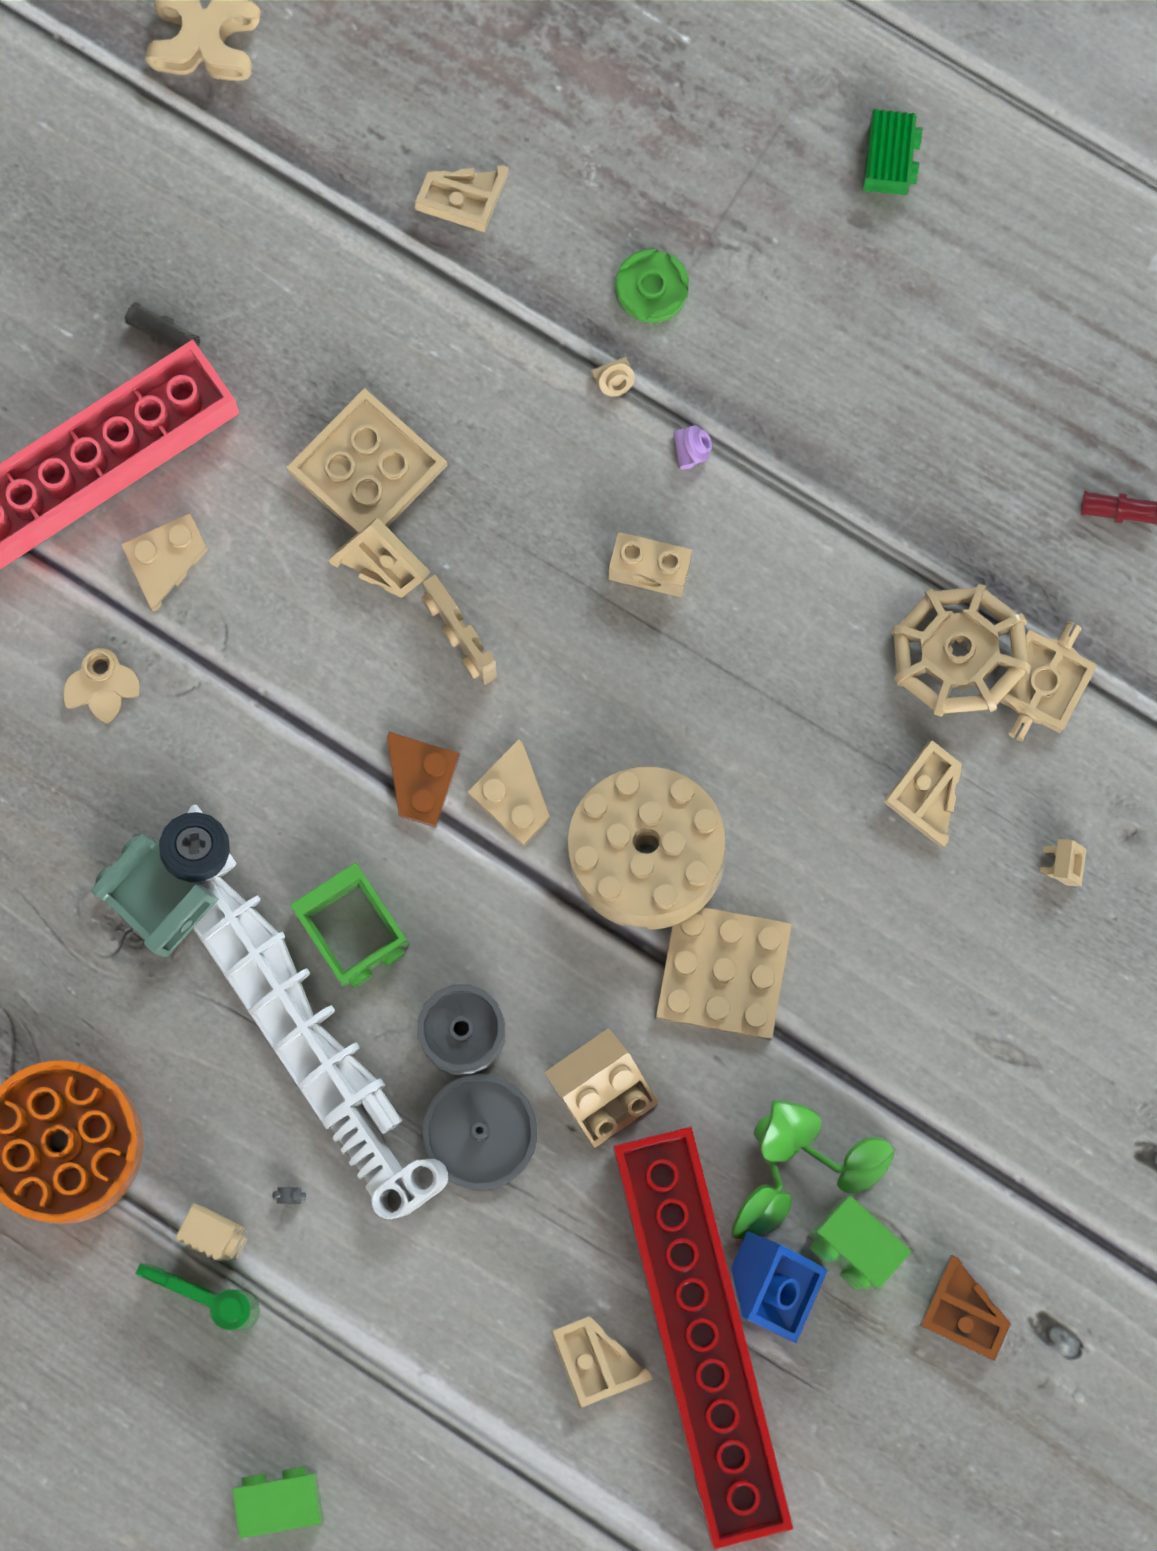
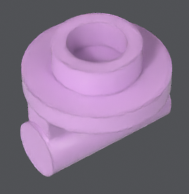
[673,425,712,469]

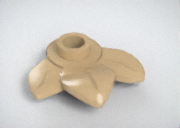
[64,648,140,724]

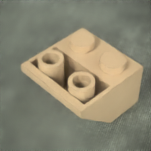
[544,1028,659,1148]

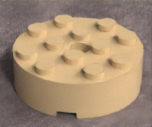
[568,767,726,930]

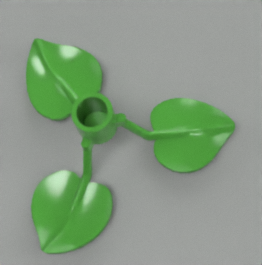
[731,1100,895,1239]

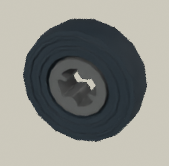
[159,812,230,882]

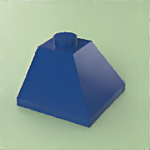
[731,1231,828,1343]

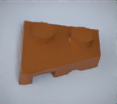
[387,732,460,828]
[919,1255,1011,1361]

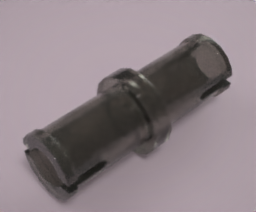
[125,302,200,350]

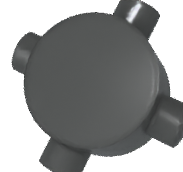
[272,1187,306,1204]

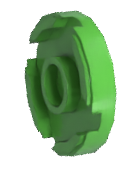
[615,249,689,323]

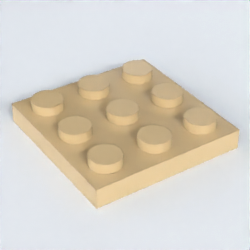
[286,388,447,534]
[656,907,792,1040]

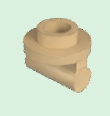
[591,357,635,396]

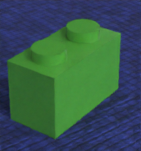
[232,1466,324,1539]

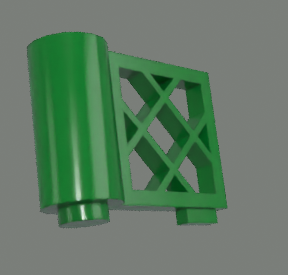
[135,1263,260,1331]

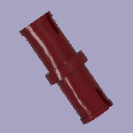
[1080,491,1157,525]

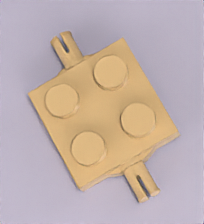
[1000,621,1097,741]

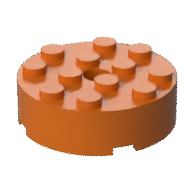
[0,1060,144,1224]

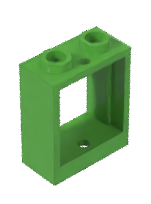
[290,862,409,988]

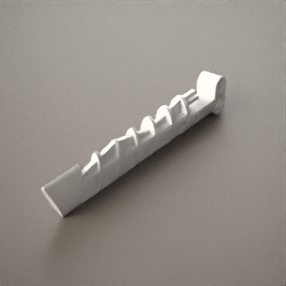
[185,805,448,1219]

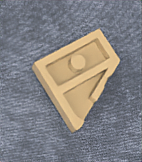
[415,165,509,232]
[328,517,430,598]
[467,739,550,847]
[883,740,962,848]
[550,1316,653,1408]

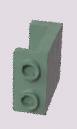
[91,833,219,958]

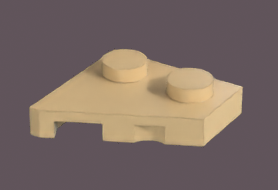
[121,513,208,612]

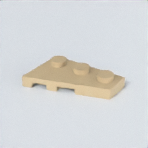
[421,575,497,686]

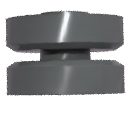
[418,984,505,1076]

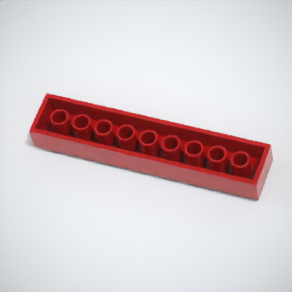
[613,1126,794,1550]

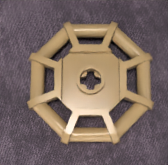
[890,584,1031,717]

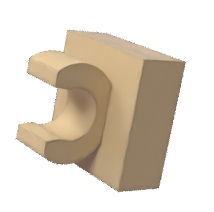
[1040,839,1087,887]

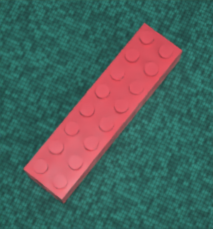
[0,339,240,569]

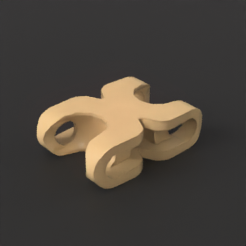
[145,0,261,81]

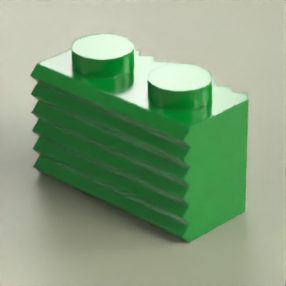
[863,109,922,195]

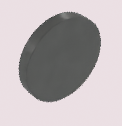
[422,1074,538,1190]

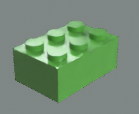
[807,1195,912,1290]

